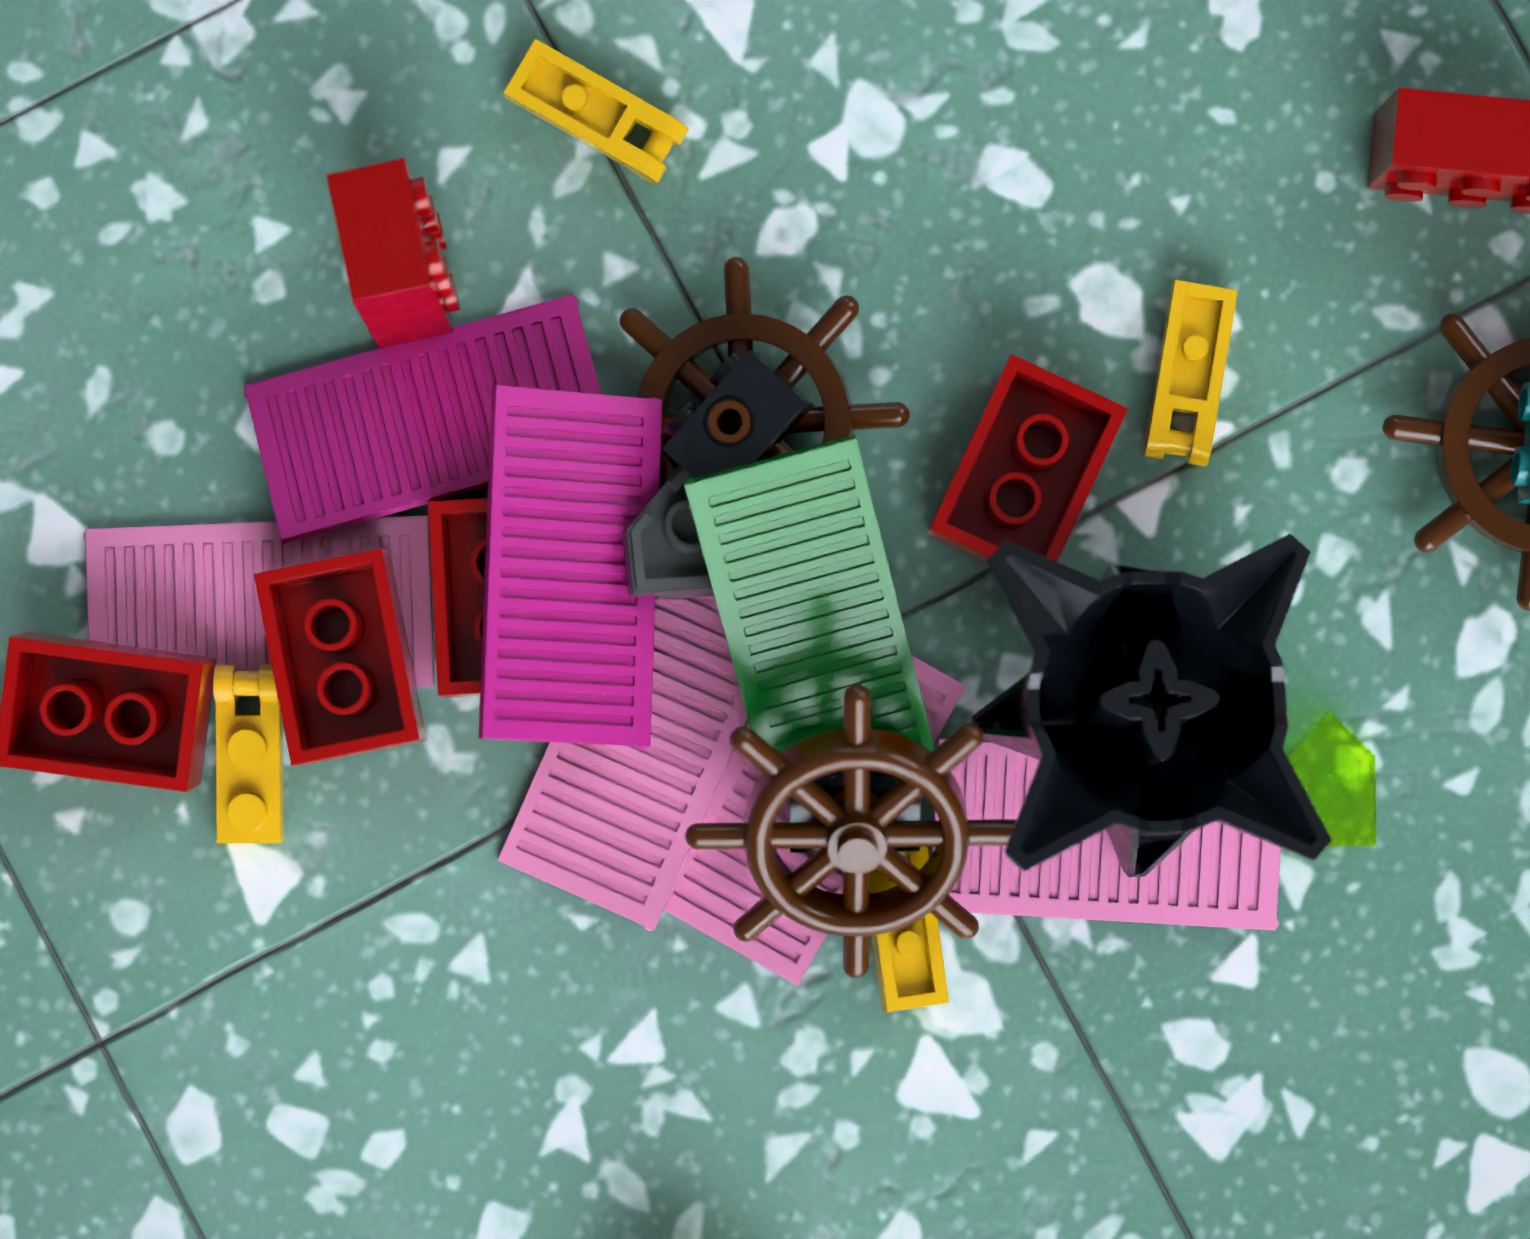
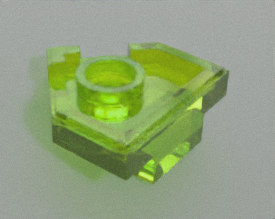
[1286,711,1377,846]

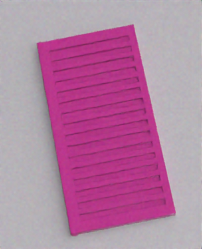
[243,294,601,544]
[478,385,662,750]

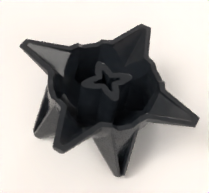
[972,533,1332,877]

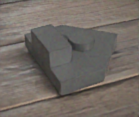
[622,466,714,600]

